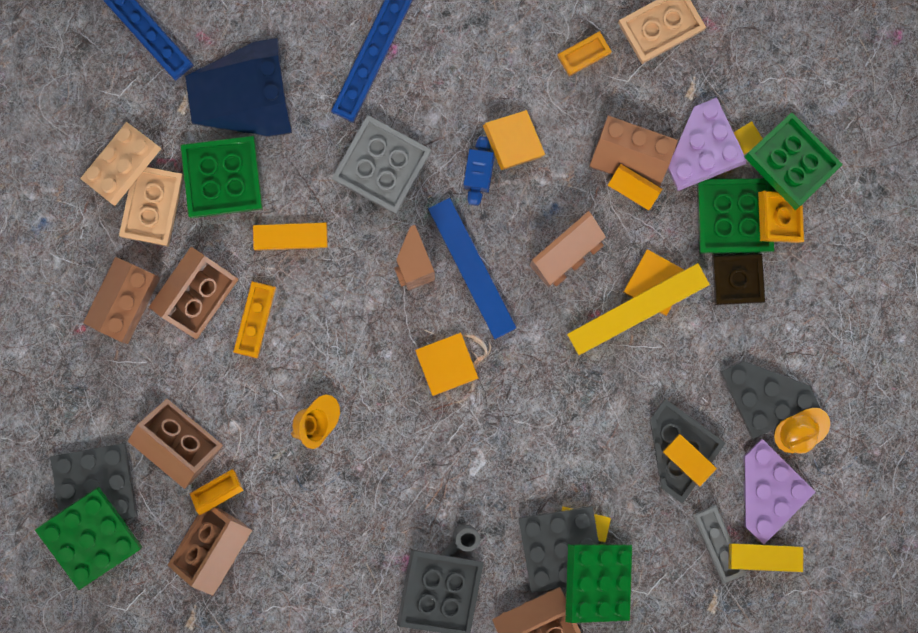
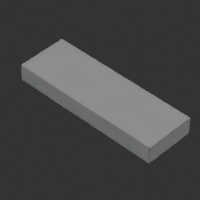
[692,505,746,584]

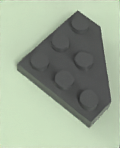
[720,361,820,439]
[650,399,726,503]

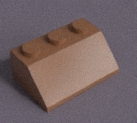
[589,116,678,187]
[529,211,606,288]
[394,225,435,291]
[148,247,239,340]
[83,257,160,344]
[128,399,223,489]
[168,506,252,596]
[492,587,581,633]

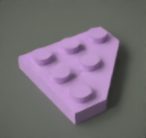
[668,98,747,191]
[743,439,815,545]

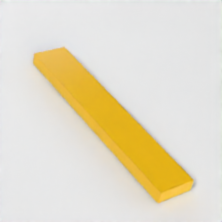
[567,263,710,355]

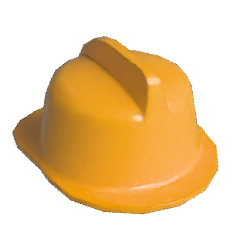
[291,394,340,449]
[774,407,830,454]

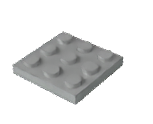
[332,115,432,215]

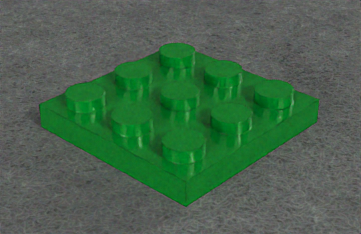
[744,112,843,210]
[181,136,263,219]
[697,178,774,254]
[35,487,142,590]
[565,544,632,623]

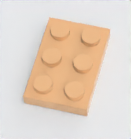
[618,0,706,64]
[80,122,161,206]
[119,167,184,247]

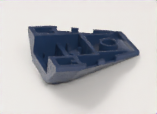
[185,38,292,137]

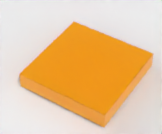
[483,110,545,170]
[758,191,804,243]
[623,249,684,316]
[415,333,479,396]

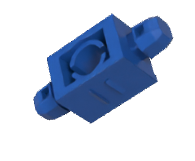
[463,136,495,206]

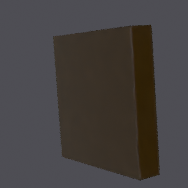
[712,254,765,306]

